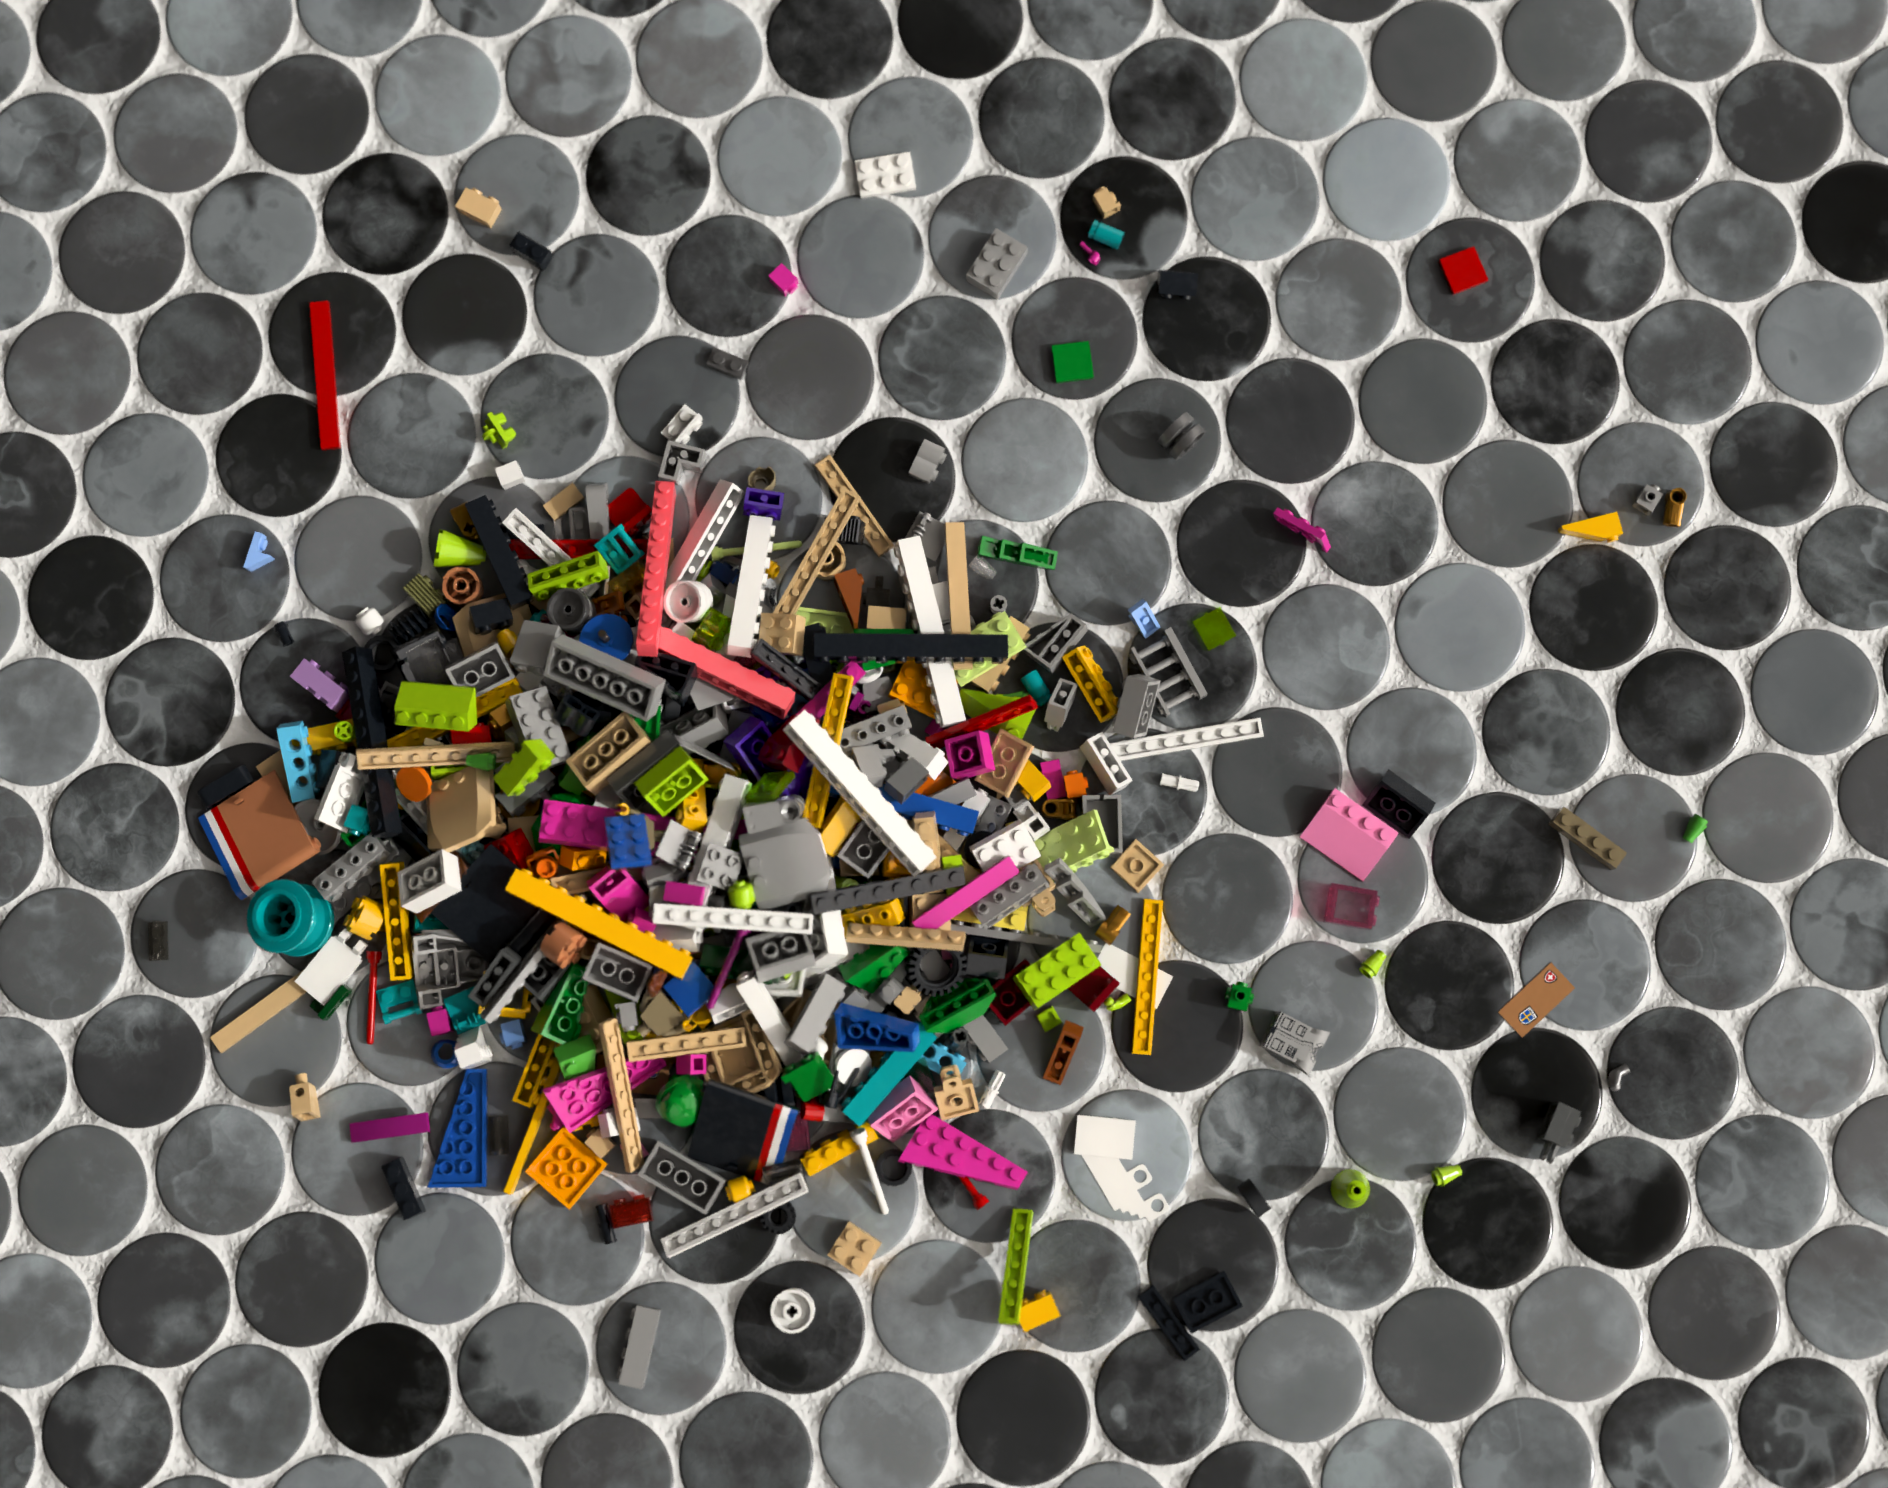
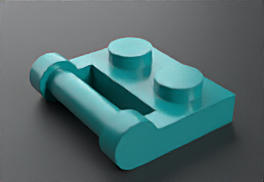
[594,524,645,575]
[376,980,423,1024]

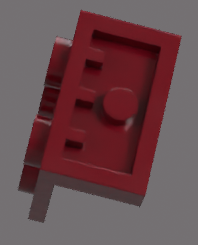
[1068,966,1120,1012]

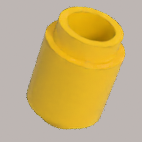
[496,629,518,657]

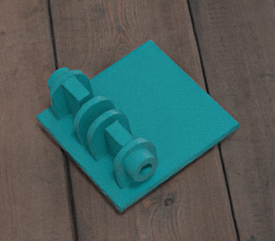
[443,986,488,1035]

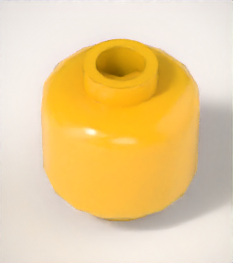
[725,1176,755,1204]

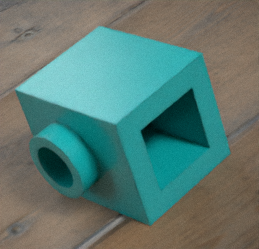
[343,804,371,836]

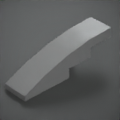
[1044,858,1106,928]

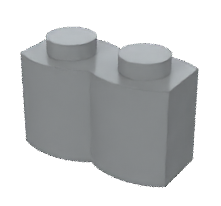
[908,439,947,484]

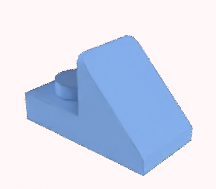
[243,531,275,572]
[1128,599,1161,639]

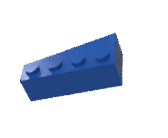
[834,1003,920,1052]

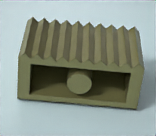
[402,573,447,618]

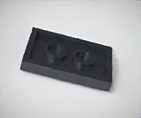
[1172,1271,1243,1334]

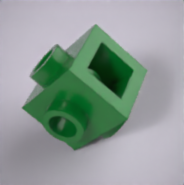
[1225,981,1254,1012]

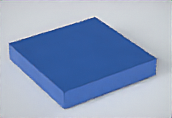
[663,961,714,1017]

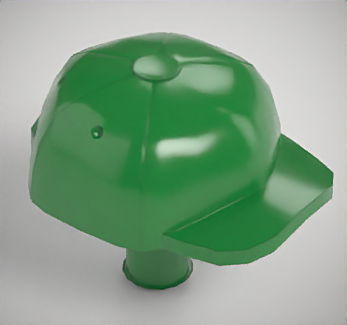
[655,1074,704,1127]

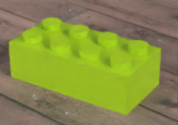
[1013,932,1102,1011]

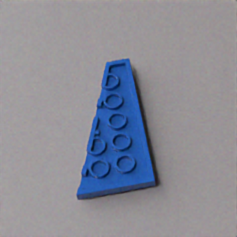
[427,1069,487,1188]

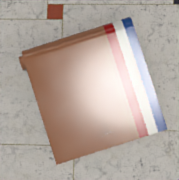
[198,770,321,900]

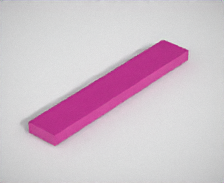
[911,855,1019,929]

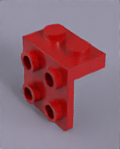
[608,488,652,537]
[484,827,536,870]

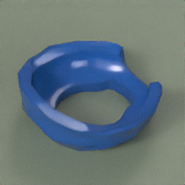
[434,604,457,631]
[431,1039,459,1069]

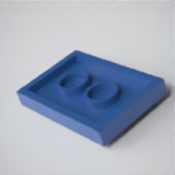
[605,814,652,869]

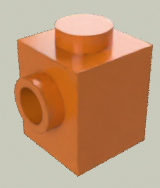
[1063,770,1089,799]

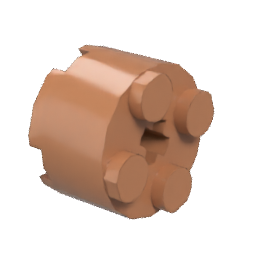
[442,567,484,608]
[540,922,587,968]

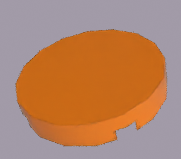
[396,767,432,802]

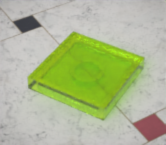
[744,771,796,803]

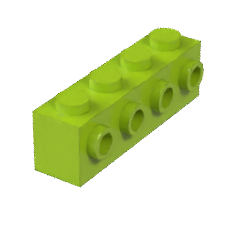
[527,551,609,601]

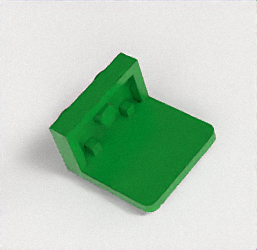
[781,1051,834,1102]

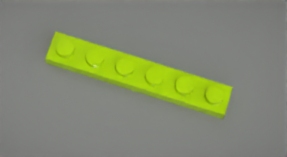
[998,1209,1033,1325]

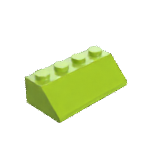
[394,681,477,732]

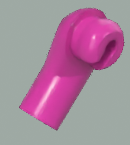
[546,1104,564,1131]

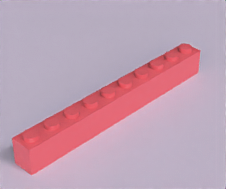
[636,481,676,657]

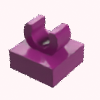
[848,692,871,716]

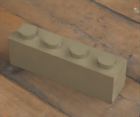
[1549,807,1627,870]

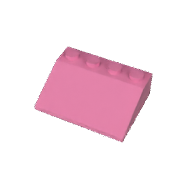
[1300,788,1399,882]

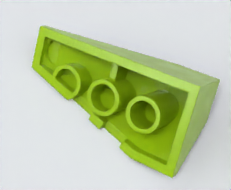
[959,689,1038,739]

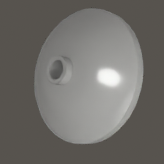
[294,799,342,855]

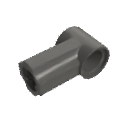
[943,1028,969,1054]

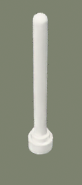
[850,1128,889,1215]

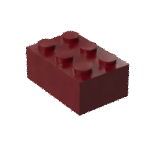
[989,958,1031,1026]

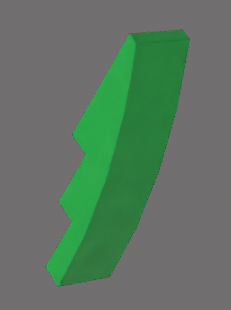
[977,536,1058,570]

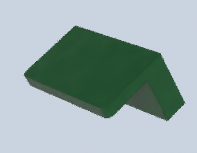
[310,984,352,1021]

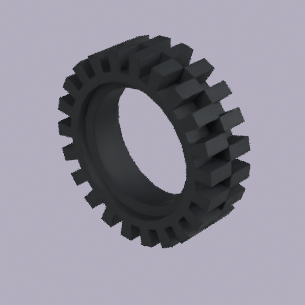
[904,947,968,997]

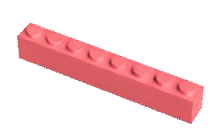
[658,626,796,720]

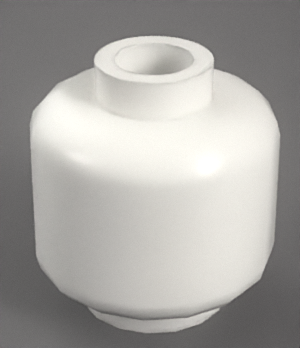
[355,607,384,636]

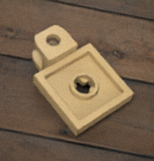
[1015,859,1056,917]
[933,1064,979,1120]

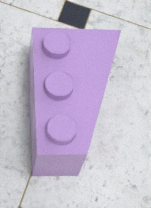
[290,658,349,713]

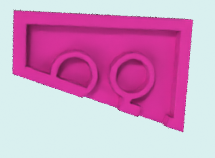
[1273,507,1331,553]

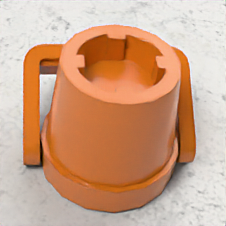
[525,846,561,880]

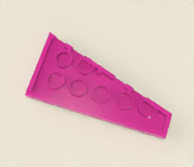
[542,1058,667,1133]
[898,1114,1028,1190]

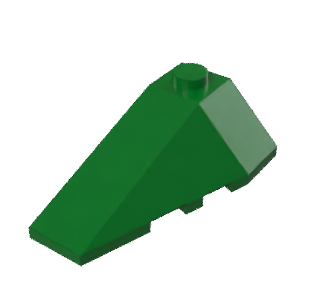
[530,963,588,1045]

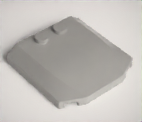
[739,817,831,911]

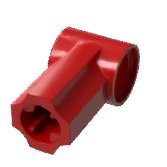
[799,1096,824,1122]

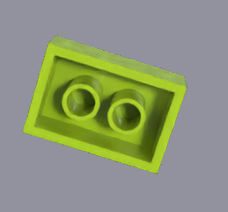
[634,746,709,817]

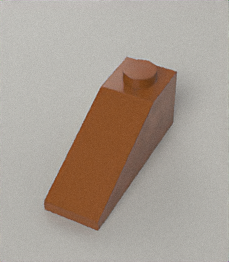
[834,568,864,629]
[1043,1020,1084,1085]

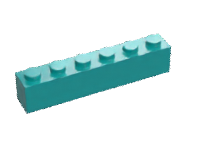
[841,1021,938,1127]

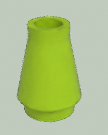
[1359,950,1387,979]
[1431,1164,1462,1186]

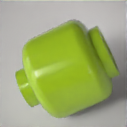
[727,880,755,910]

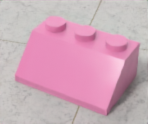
[868,1075,938,1143]

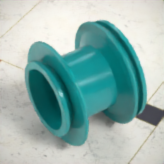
[246,879,334,957]

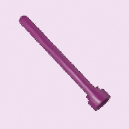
[707,929,751,1009]

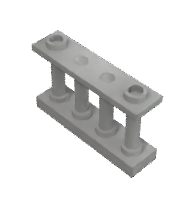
[1129,627,1207,717]

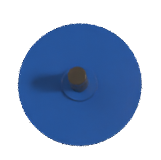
[579,614,633,661]

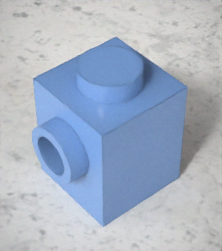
[499,1019,528,1050]

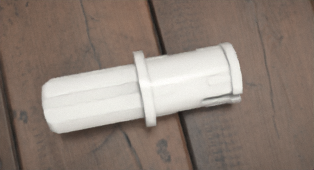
[1160,773,1199,792]
[978,1070,1005,1109]

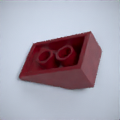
[757,715,821,774]

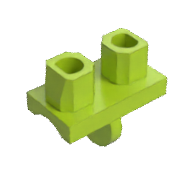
[482,412,516,449]

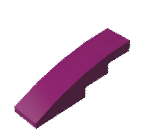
[349,1112,430,1143]

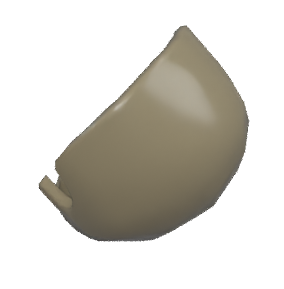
[747,466,776,491]

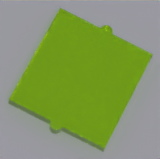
[1193,607,1236,651]

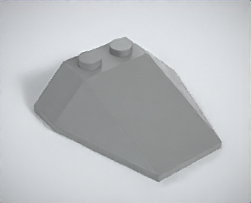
[411,933,489,1010]

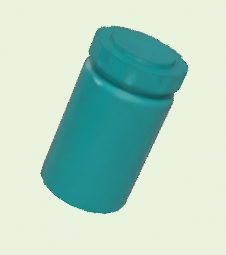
[1088,220,1125,249]
[1020,670,1052,707]

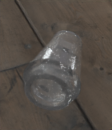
[968,555,998,580]

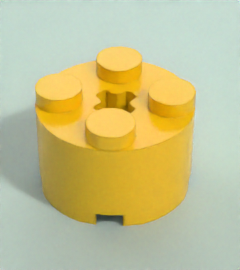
[343,896,384,941]

